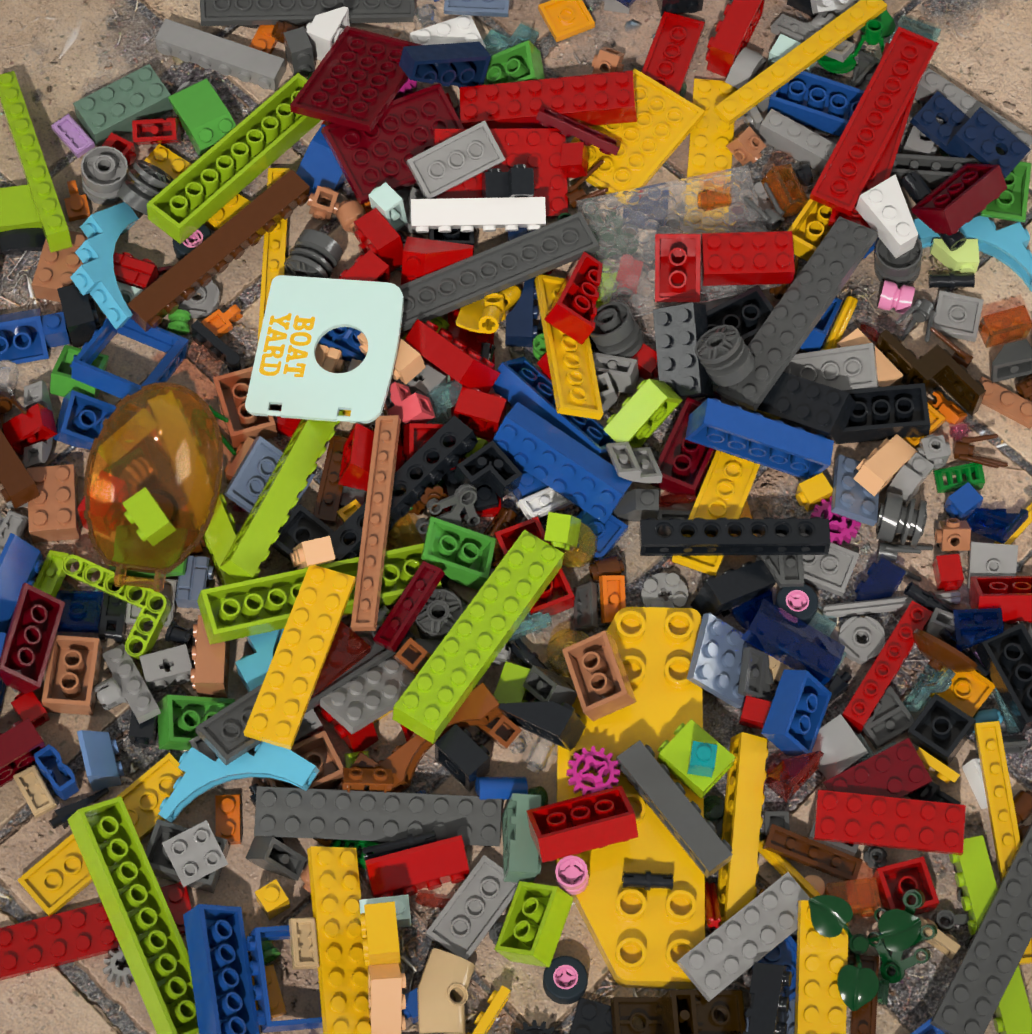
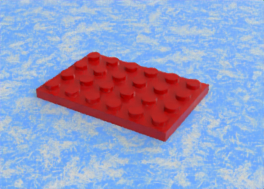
[433,128,568,217]

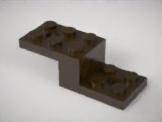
[876,329,986,416]
[610,990,746,1034]

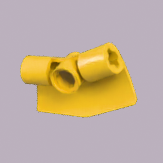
[456,285,521,334]

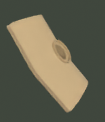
[417,948,475,1034]

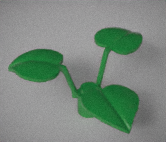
[817,10,896,74]

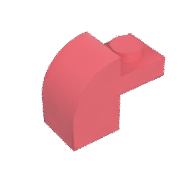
[388,382,435,424]

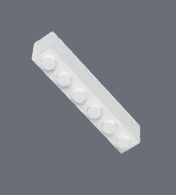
[410,197,546,233]

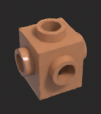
[591,46,625,74]
[726,126,766,166]
[307,186,340,221]
[935,518,971,553]

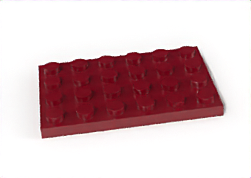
[290,26,421,133]
[321,83,464,205]

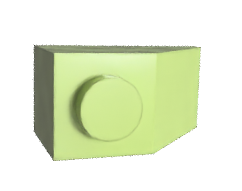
[930,239,980,274]

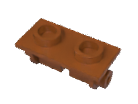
[342,767,393,793]

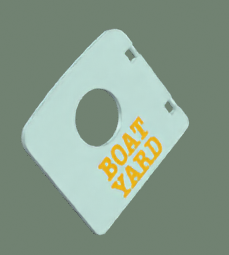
[245,275,404,424]

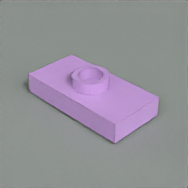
[51,114,95,158]

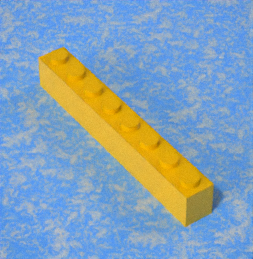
[717,732,768,926]

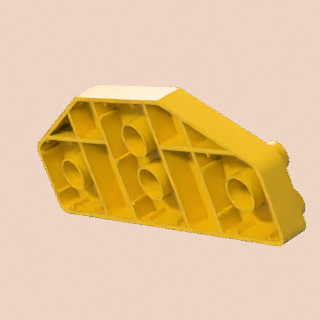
[555,607,705,989]

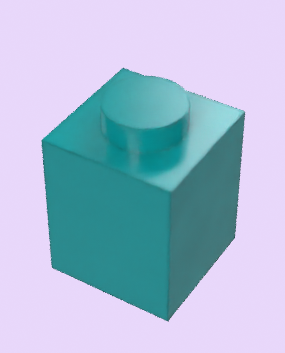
[687,741,718,778]

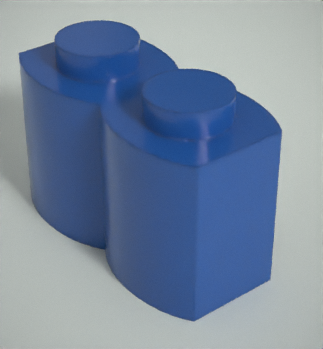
[34,744,79,800]

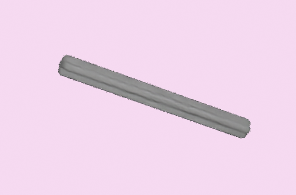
[822,590,961,619]

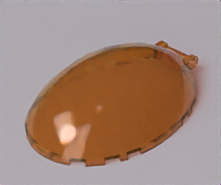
[83,382,224,592]

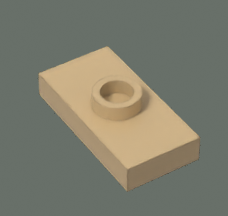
[13,764,57,819]
[289,918,319,970]

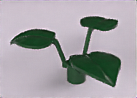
[808,895,921,1011]

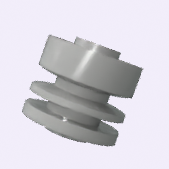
[81,146,128,205]

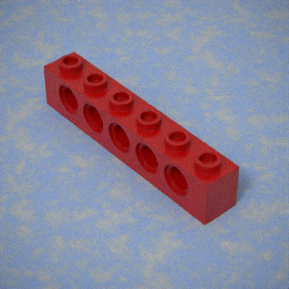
[842,600,933,735]

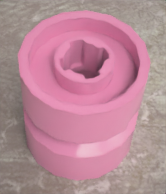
[877,280,915,314]
[555,855,589,895]

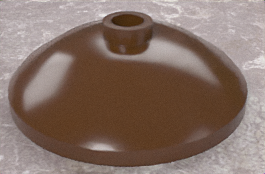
[912,629,978,673]

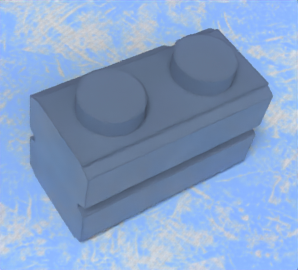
[175,556,215,609]

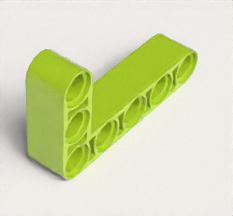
[62,554,172,660]

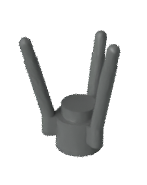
[740,182,785,231]
[895,299,937,342]
[877,542,933,582]

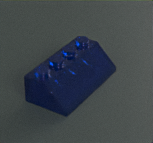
[741,598,845,685]

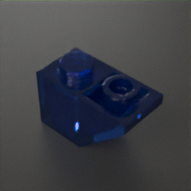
[855,557,906,601]

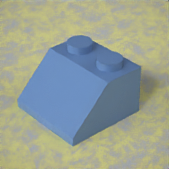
[77,730,124,792]

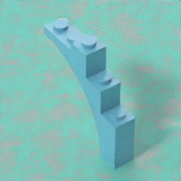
[70,202,139,329]
[913,215,1032,292]
[235,629,284,693]
[158,742,320,823]

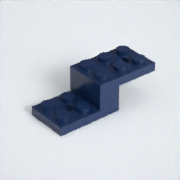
[910,91,1031,179]

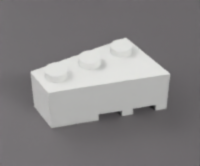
[856,174,918,258]

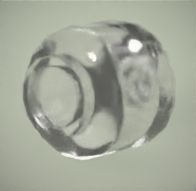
[413,4,442,31]
[522,736,557,774]

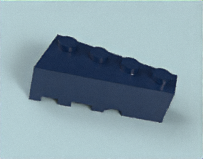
[399,42,491,89]

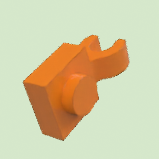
[64,180,91,222]
[201,304,243,338]
[927,391,967,425]

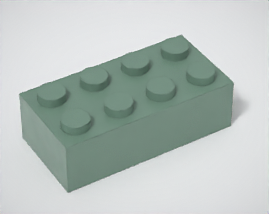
[73,64,173,147]

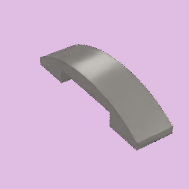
[24,380,53,470]

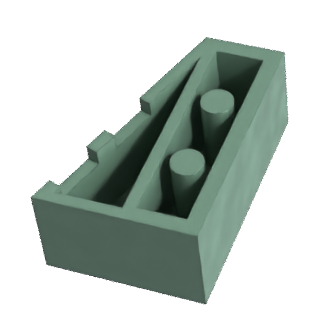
[502,793,541,883]

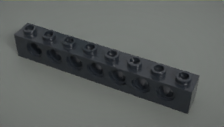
[330,415,478,561]
[639,517,831,556]

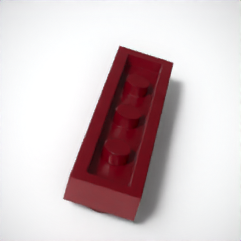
[536,105,621,155]
[373,561,445,652]

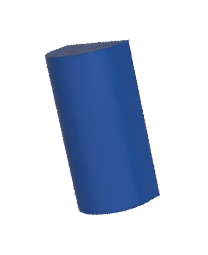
[475,776,528,800]

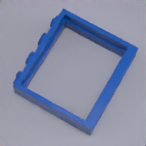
[70,318,189,408]
[246,925,323,1033]

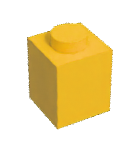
[795,473,833,512]
[255,879,290,920]

